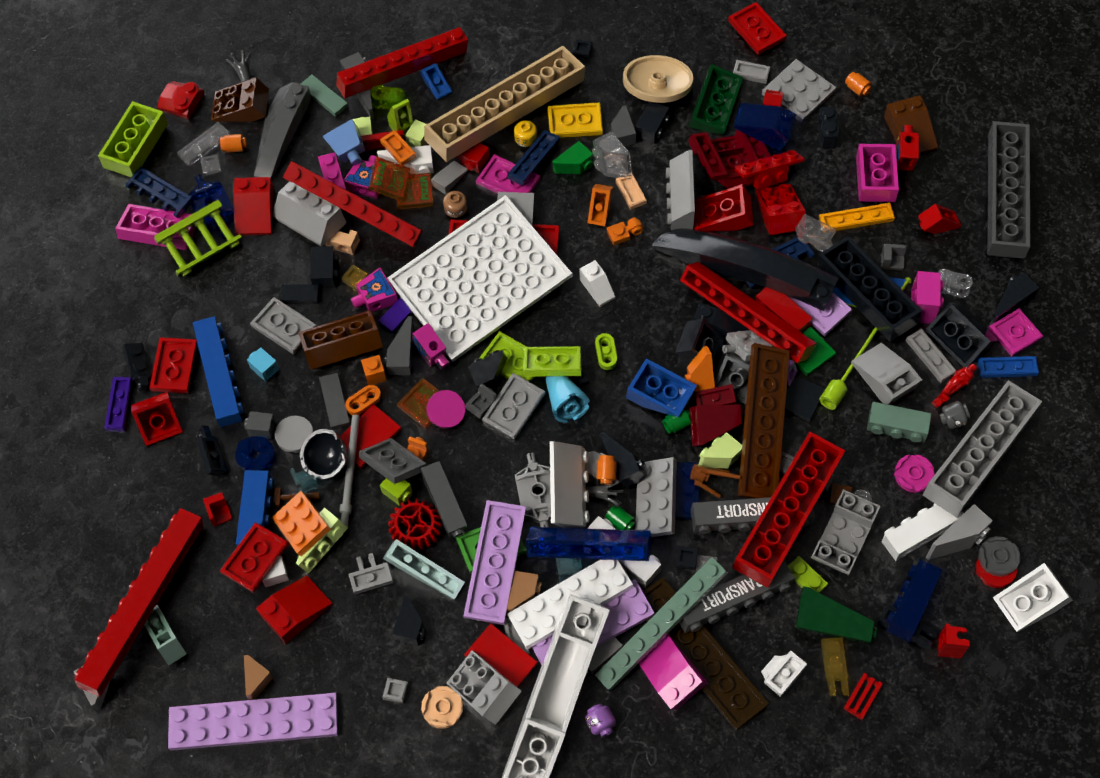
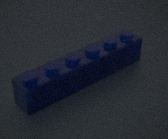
[526,527,652,561]

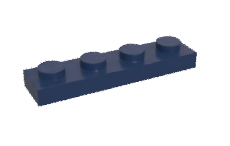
[508,130,560,186]

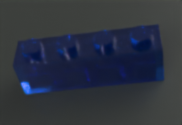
[886,559,942,642]

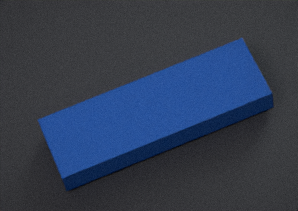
[977,356,1039,378]

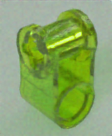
[371,85,406,110]

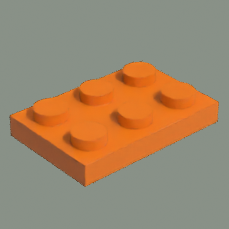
[272,491,331,557]

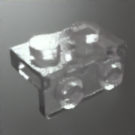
[795,214,836,252]

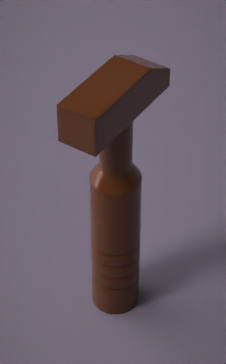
[274,488,320,508]

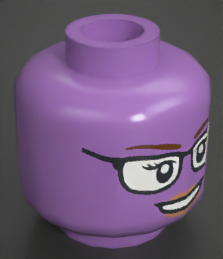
[585,704,616,737]

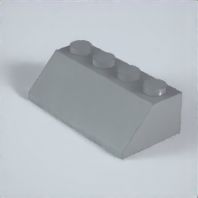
[666,150,695,230]
[272,182,347,246]

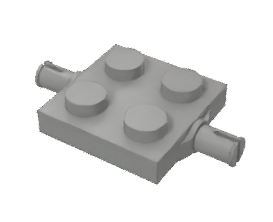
[722,330,774,362]

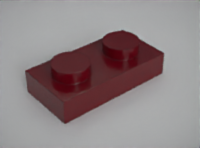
[695,384,737,406]

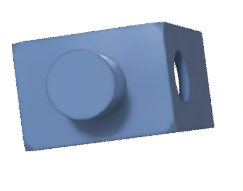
[323,119,365,165]

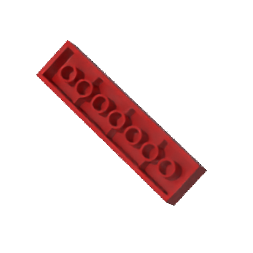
[732,432,845,588]

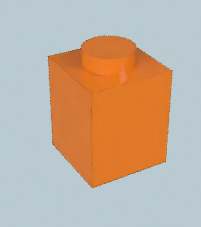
[361,355,387,385]

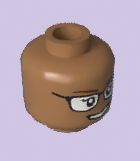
[443,191,467,218]

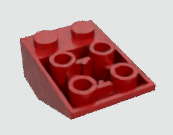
[756,184,806,235]

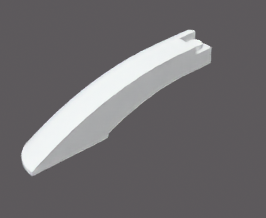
[502,594,610,778]

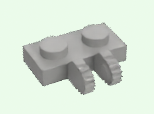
[348,553,393,595]

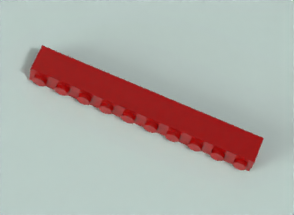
[75,508,204,697]

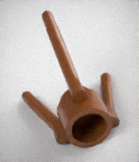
[690,464,741,498]

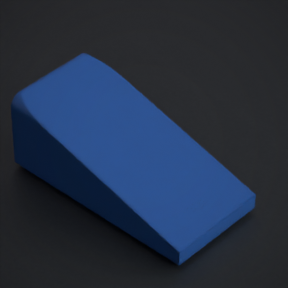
[420,63,453,100]

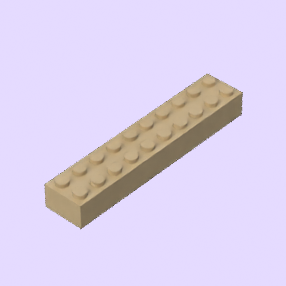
[424,46,585,162]

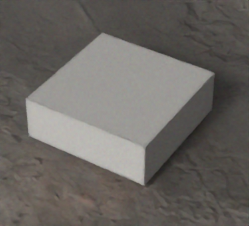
[382,678,408,704]

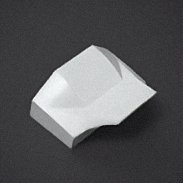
[761,651,807,697]

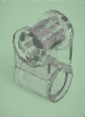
[938,269,973,298]

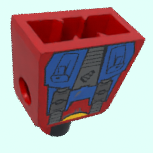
[896,125,919,171]

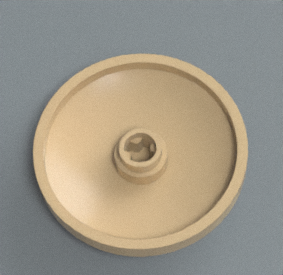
[623,55,693,103]

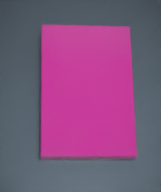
[476,154,541,194]

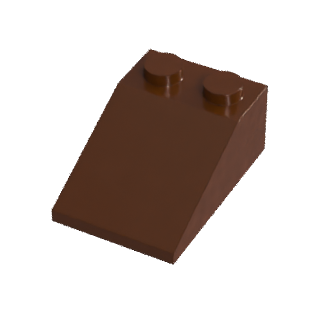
[884,95,938,154]

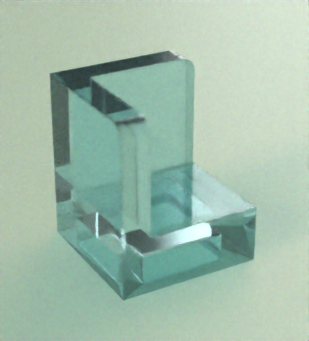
[290,468,318,493]

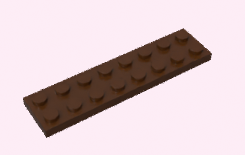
[738,343,790,499]

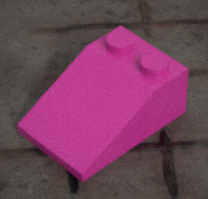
[639,634,708,710]

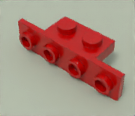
[735,150,804,190]

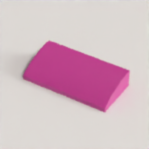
[115,204,195,250]

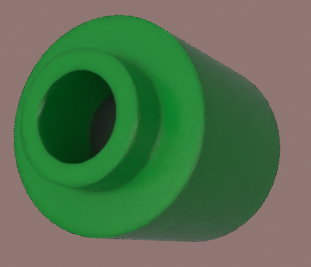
[662,409,691,434]
[605,505,635,533]

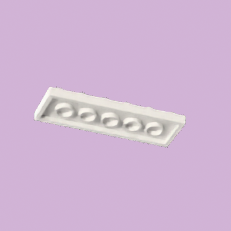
[507,552,634,650]

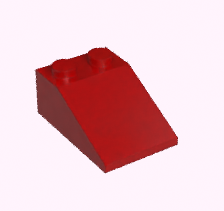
[233,177,274,236]
[694,184,754,231]
[256,575,333,644]

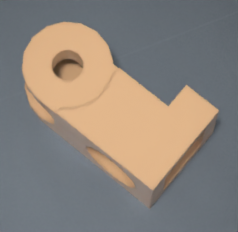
[325,230,360,255]

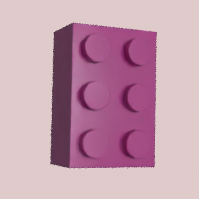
[856,144,899,202]

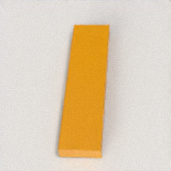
[819,203,895,233]

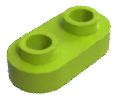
[595,333,617,370]

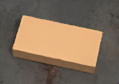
[616,173,647,210]

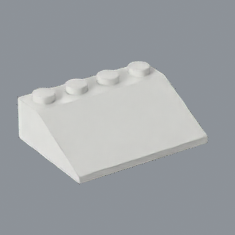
[550,441,589,528]

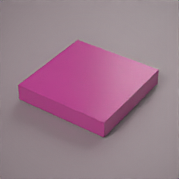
[988,308,1043,357]

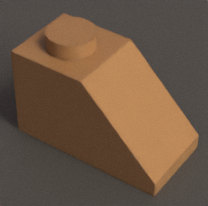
[507,571,542,613]

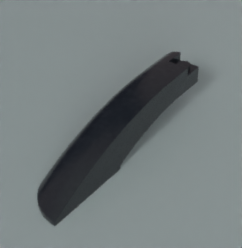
[651,228,840,311]

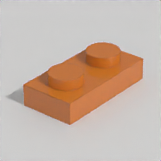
[380,130,416,166]

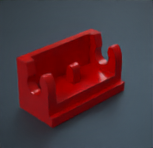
[938,624,970,659]

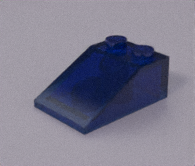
[733,103,797,151]

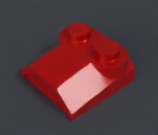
[157,81,205,120]

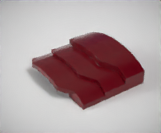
[688,124,771,188]

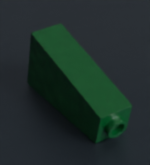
[795,586,877,644]

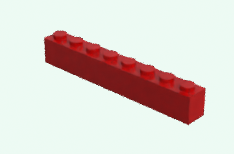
[336,27,468,99]
[283,161,423,247]
[680,262,817,363]

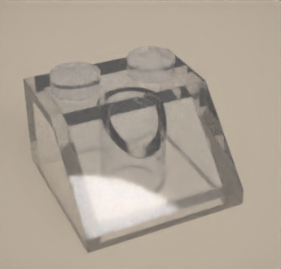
[592,132,632,179]

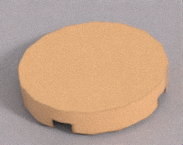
[421,686,463,729]

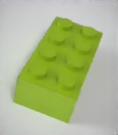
[98,101,168,177]

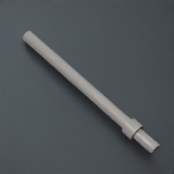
[339,415,360,527]

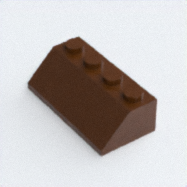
[298,310,383,370]

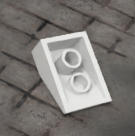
[993,563,1073,632]

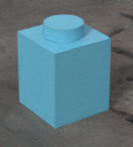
[247,347,279,382]

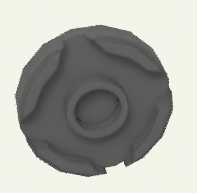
[978,536,1020,577]

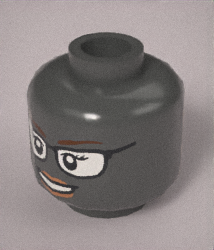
[939,401,970,429]

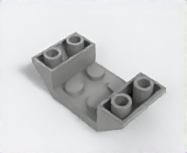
[811,489,880,575]

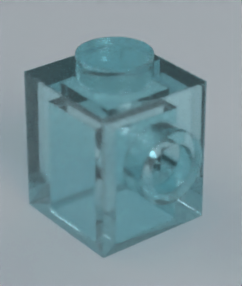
[555,553,582,583]

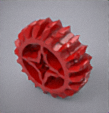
[388,498,442,551]

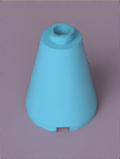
[546,376,590,423]

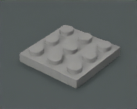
[762,59,836,123]

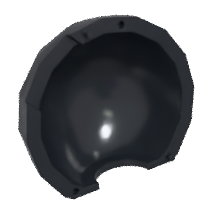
[300,429,348,479]

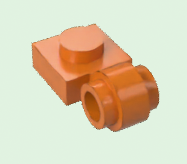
[606,217,643,246]

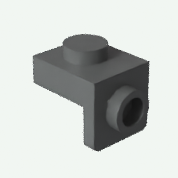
[465,384,496,419]

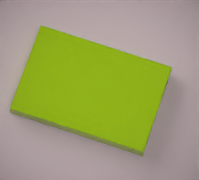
[480,331,535,383]
[523,346,581,377]

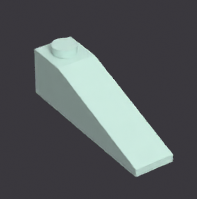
[383,539,465,599]

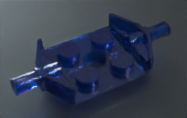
[188,174,234,239]

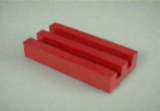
[844,673,883,720]

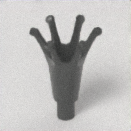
[226,50,251,82]
[586,480,624,506]

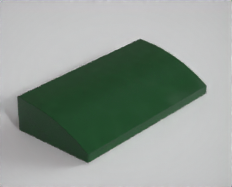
[688,64,743,134]

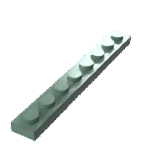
[595,557,728,691]

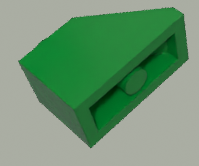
[553,141,594,174]

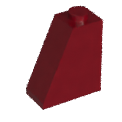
[690,404,743,447]

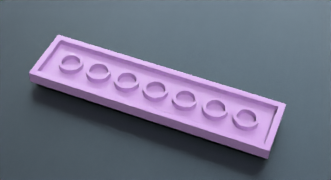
[168,693,338,750]

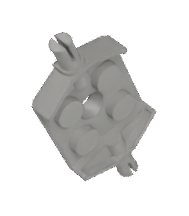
[515,453,551,535]

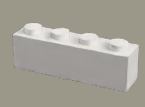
[882,503,964,561]
[583,516,661,589]

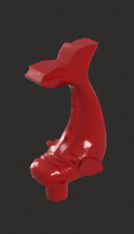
[931,364,977,408]

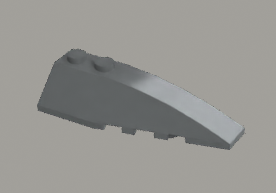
[254,82,312,180]

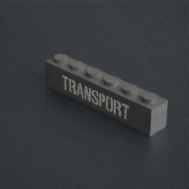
[690,498,815,534]
[679,560,795,633]

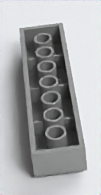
[923,380,1042,518]

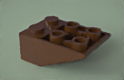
[211,77,269,122]

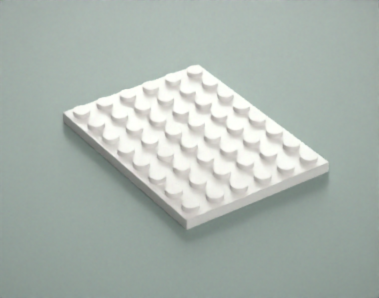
[387,195,572,362]

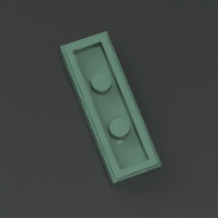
[301,75,348,117]

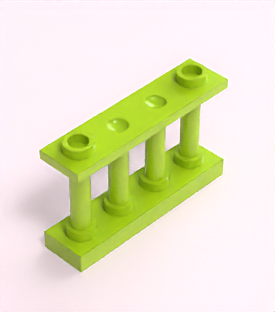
[154,200,242,276]

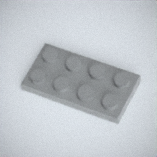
[635,457,677,539]

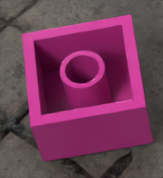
[911,271,944,324]

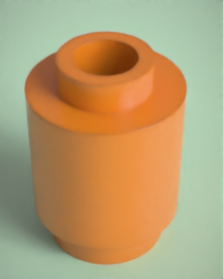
[845,72,872,97]
[220,134,247,153]
[596,455,617,485]

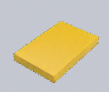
[548,102,603,138]

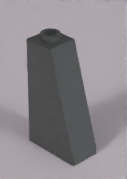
[421,461,467,538]

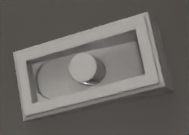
[431,161,468,195]

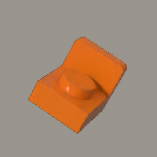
[407,437,429,461]

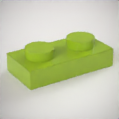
[788,556,828,593]

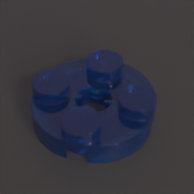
[235,436,275,471]

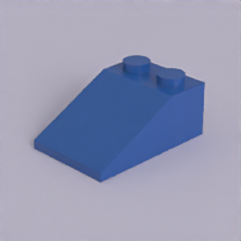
[626,359,697,417]

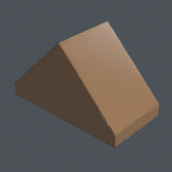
[244,655,273,700]

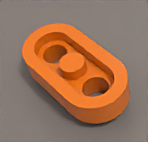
[345,385,381,415]

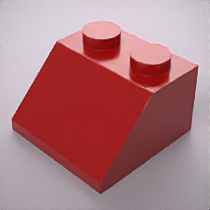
[131,392,183,446]

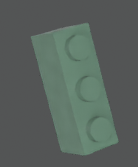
[866,402,931,442]

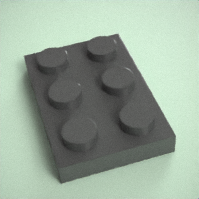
[359,438,426,484]

